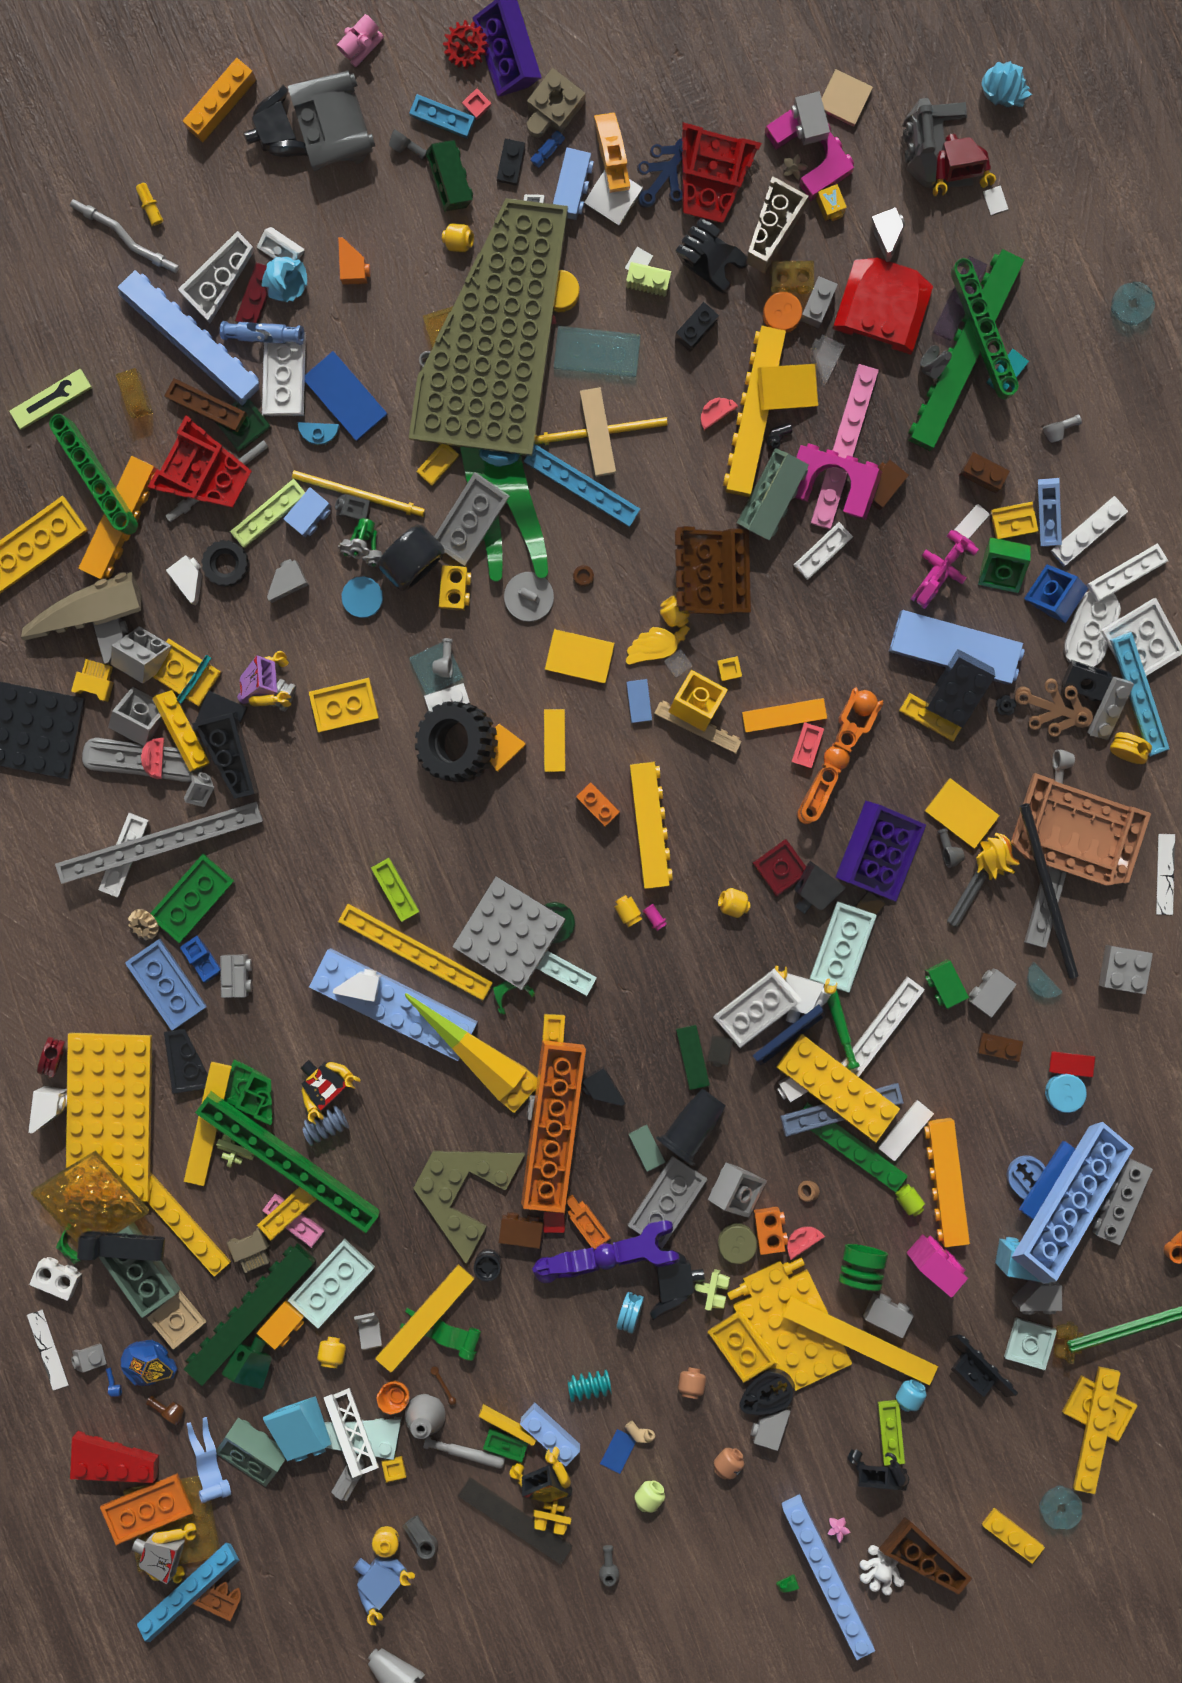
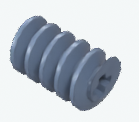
[303,1106,349,1146]

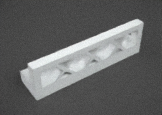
[324,1388,379,1478]

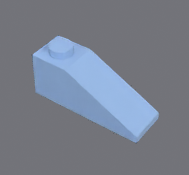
[1038,478,1062,546]

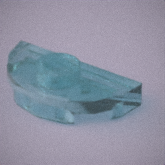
[1027,962,1063,998]

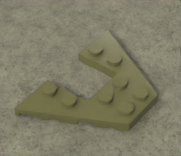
[413,1151,525,1263]

